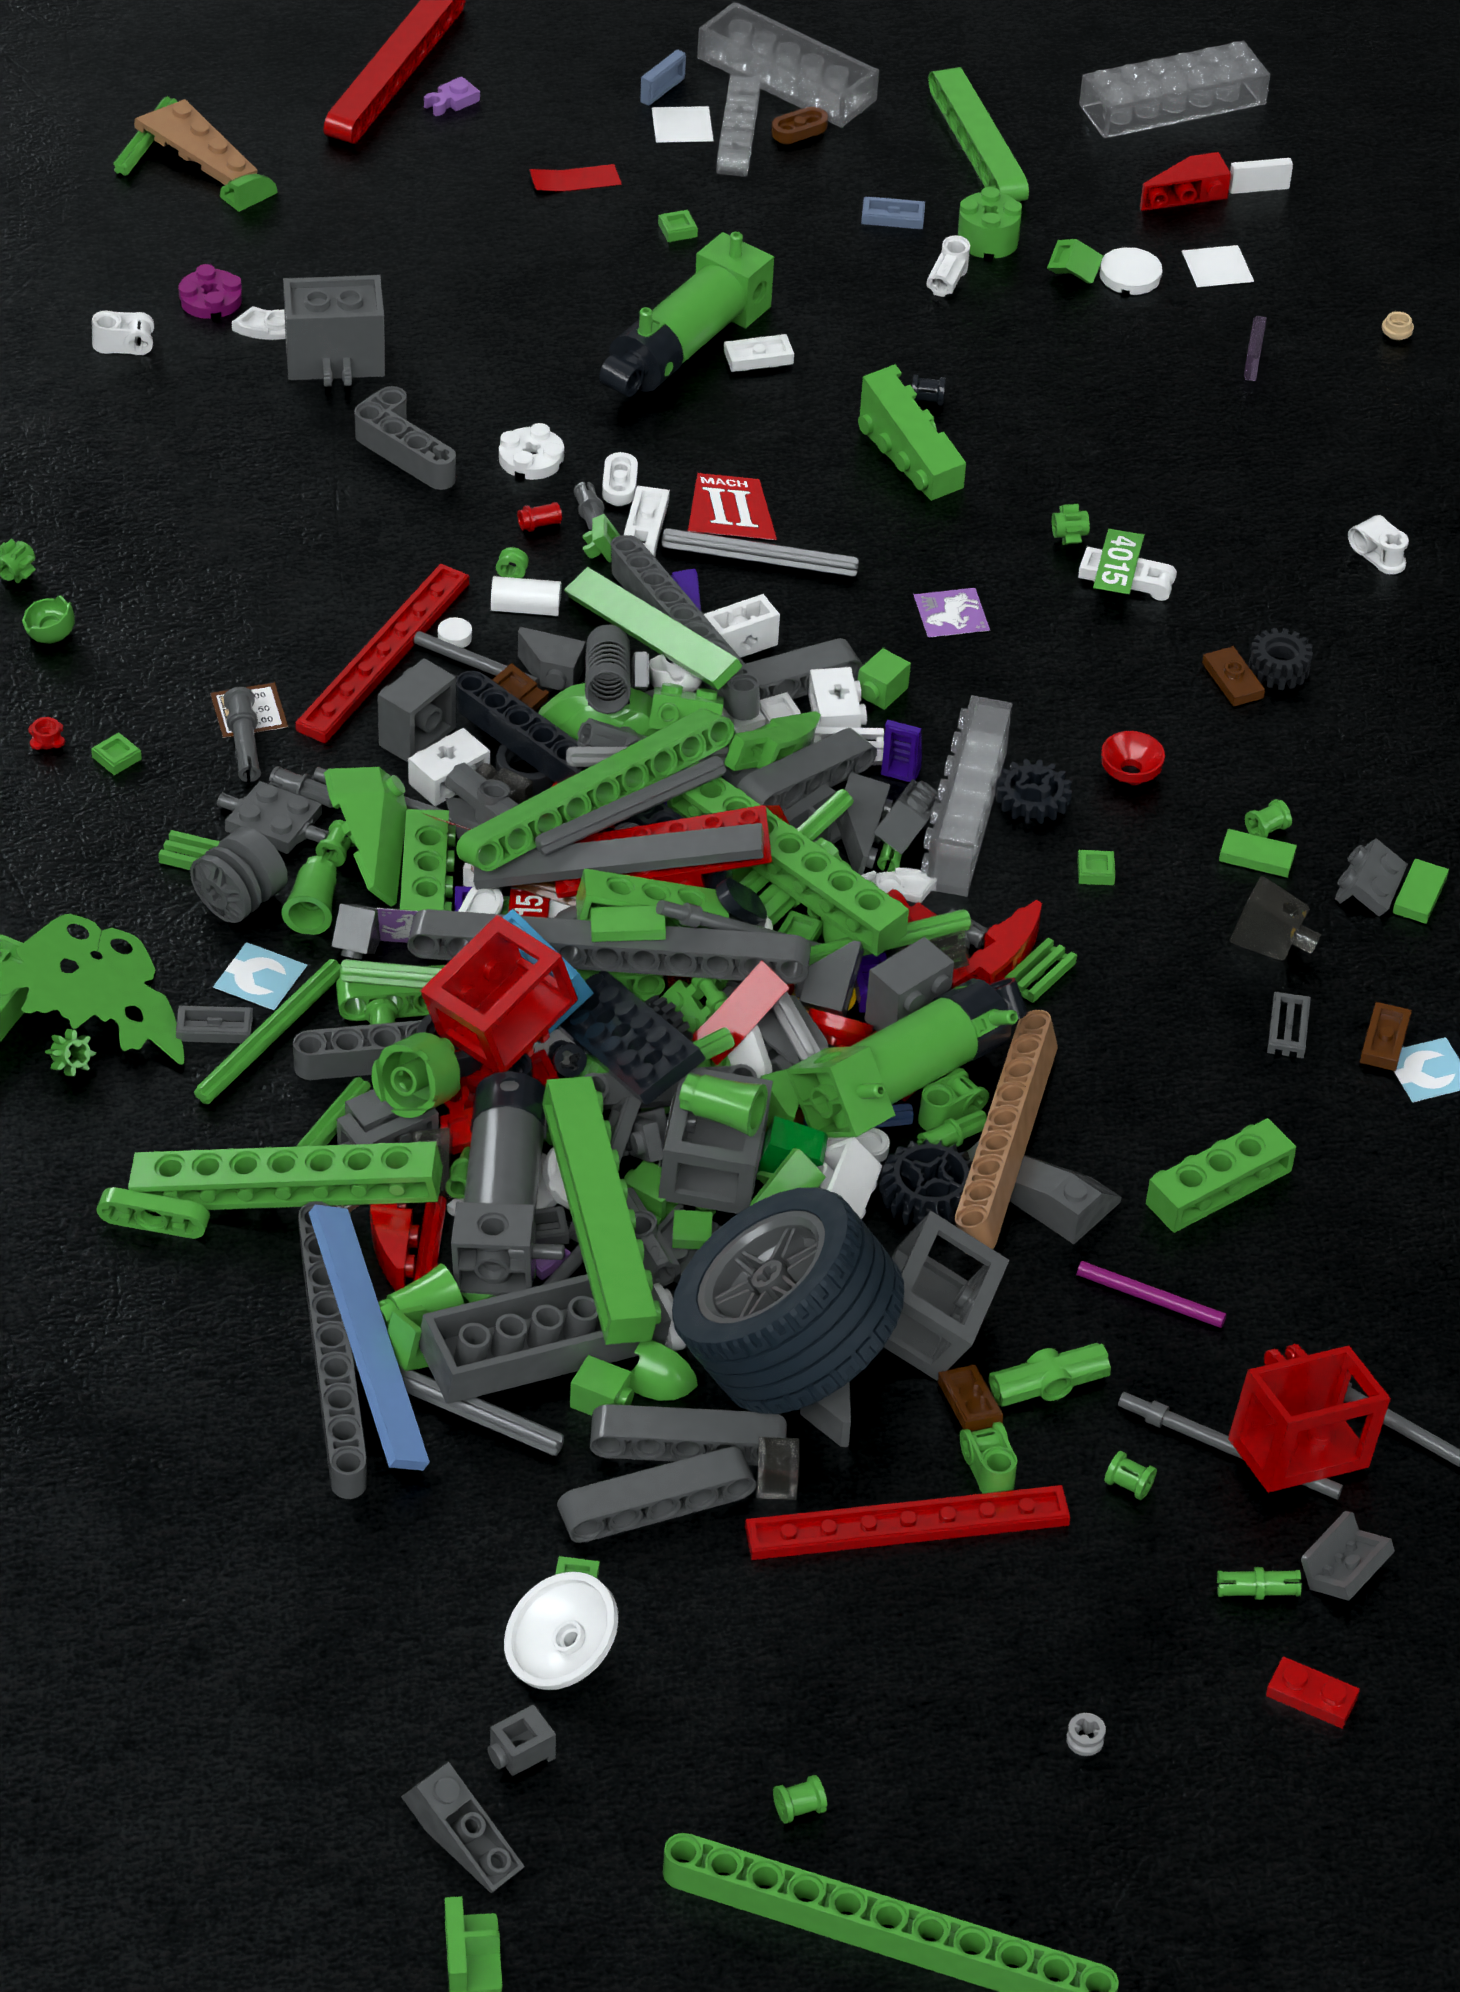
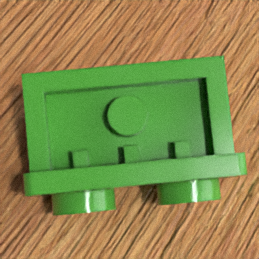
[649,683,724,730]

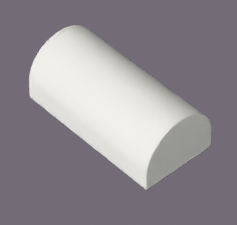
[491,576,561,616]

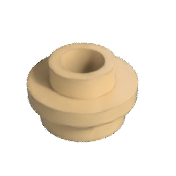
[1382,311,1414,340]

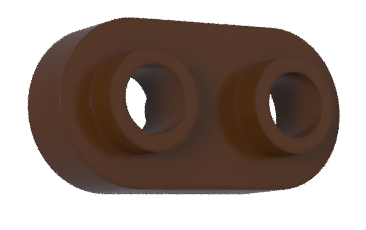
[772,107,828,145]

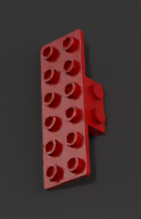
[555,805,772,898]

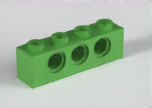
[400,809,456,911]
[576,868,729,929]
[1146,1118,1296,1233]

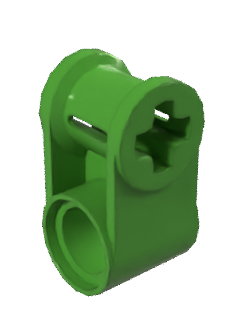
[918,1068,989,1131]
[960,1422,1017,1493]

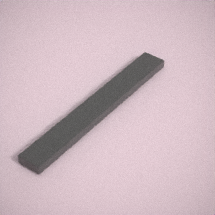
[473,823,764,890]

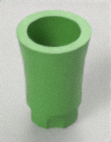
[282,856,337,935]
[679,1073,768,1137]
[378,1263,464,1332]

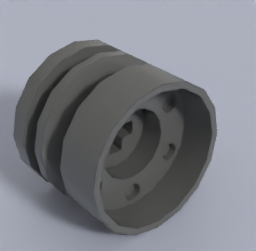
[190,826,288,923]

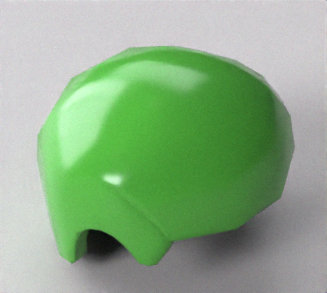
[22,595,75,644]

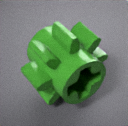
[1052,504,1090,545]
[0,539,36,583]
[45,1029,96,1076]

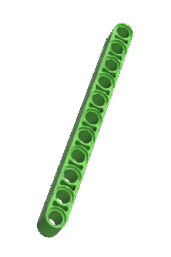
[663,1833,1119,1992]

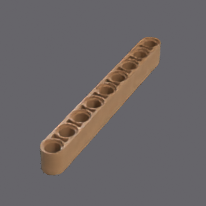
[955,1010,1058,1255]

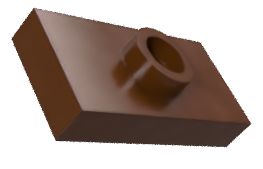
[1202,646,1265,707]
[938,1365,1003,1431]

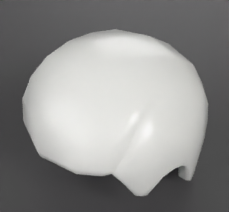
[649,654,702,692]

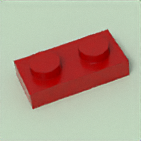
[1266,1656,1360,1729]

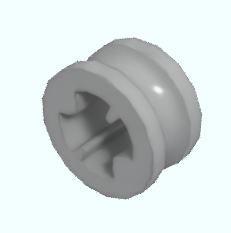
[1067,1713,1106,1756]

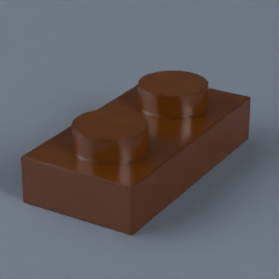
[1360,1002,1412,1071]

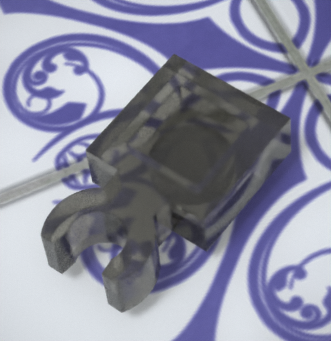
[475,762,533,805]

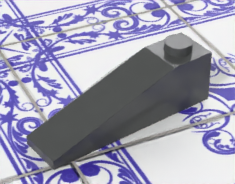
[967,1141,1122,1244]

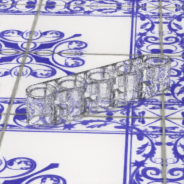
[716,74,761,177]

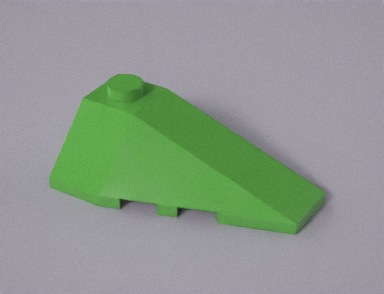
[324,767,407,907]

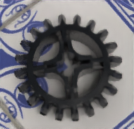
[879,1138,973,1226]

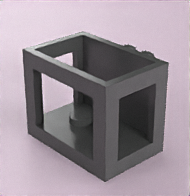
[283,275,385,386]
[658,1067,773,1214]
[884,1211,1009,1381]

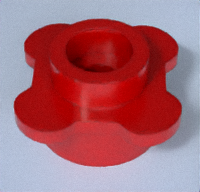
[28,717,65,750]

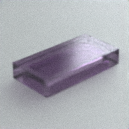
[1244,316,1267,381]

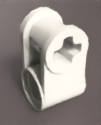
[92,310,154,355]
[1348,515,1409,574]

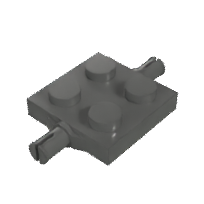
[217,781,329,854]

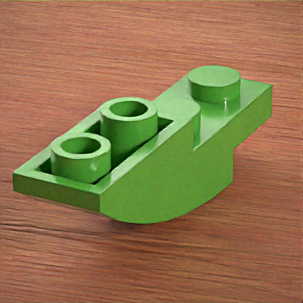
[724,711,821,771]

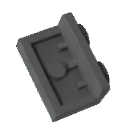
[1335,838,1408,916]
[1301,1511,1395,1601]

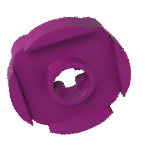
[178,264,242,318]

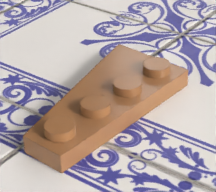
[134,99,257,185]

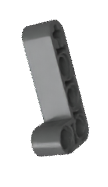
[355,386,456,490]

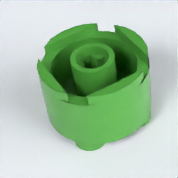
[958,187,1022,258]
[371,1032,460,1118]

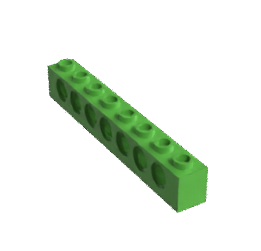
[667,761,909,957]
[128,1142,443,1212]

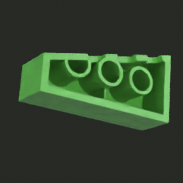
[858,364,966,501]

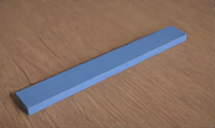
[309,1205,430,1471]

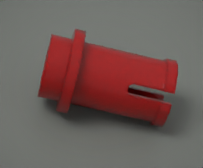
[517,502,562,532]

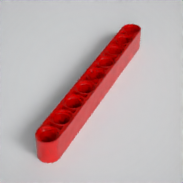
[324,0,466,144]

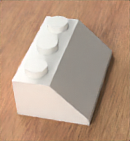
[817,1137,882,1219]

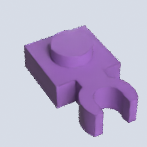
[424,77,480,116]

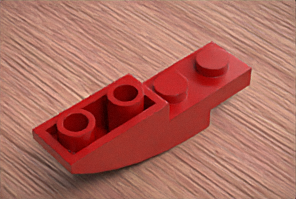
[951,900,1042,989]
[370,1203,420,1291]

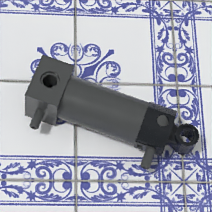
[451,1054,565,1296]

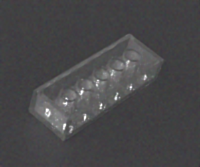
[697,2,879,128]
[1079,41,1270,138]
[921,695,1013,897]

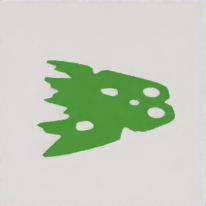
[0,914,184,1065]

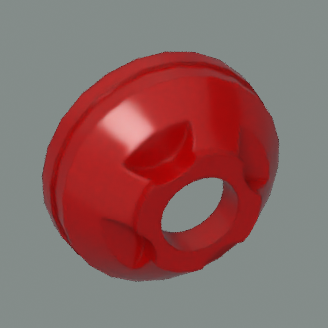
[1101,731,1165,785]
[809,1008,874,1047]

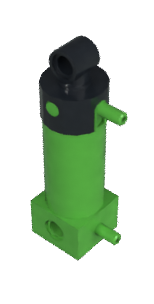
[599,232,774,397]
[786,978,1028,1138]

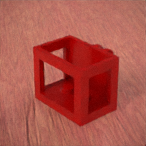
[420,915,578,1073]
[1228,1344,1391,1493]

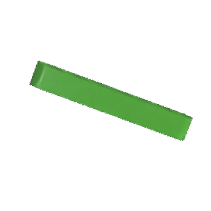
[929,67,1029,202]

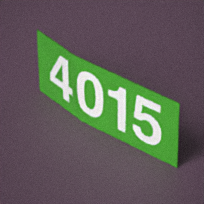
[1093,529,1144,594]

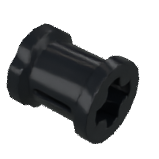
[912,374,946,406]
[547,1040,587,1077]

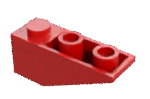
[1140,152,1231,211]

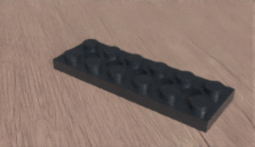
[557,971,706,1106]

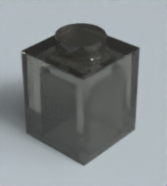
[756,1437,799,1500]

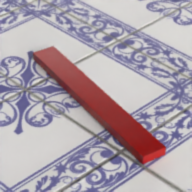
[295,563,469,743]
[745,1485,1070,1560]

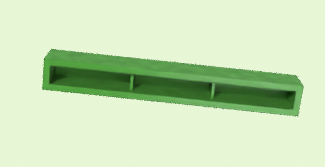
[542,1076,661,1345]

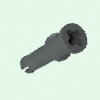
[223,687,261,782]

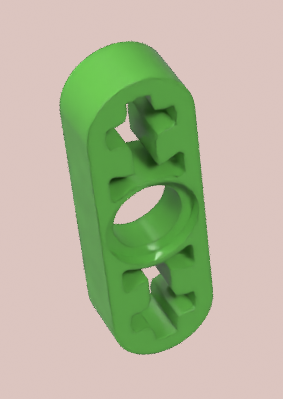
[97,1187,210,1239]

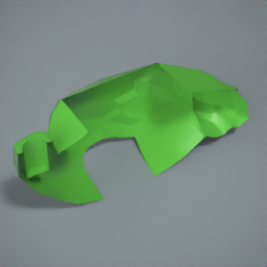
[538,683,659,746]

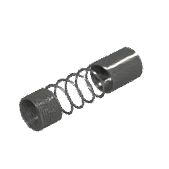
[585,625,631,714]

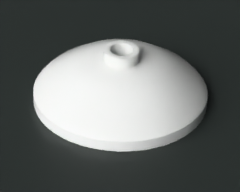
[504,1572,618,1690]

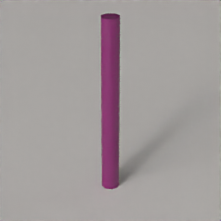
[1077,1261,1227,1328]

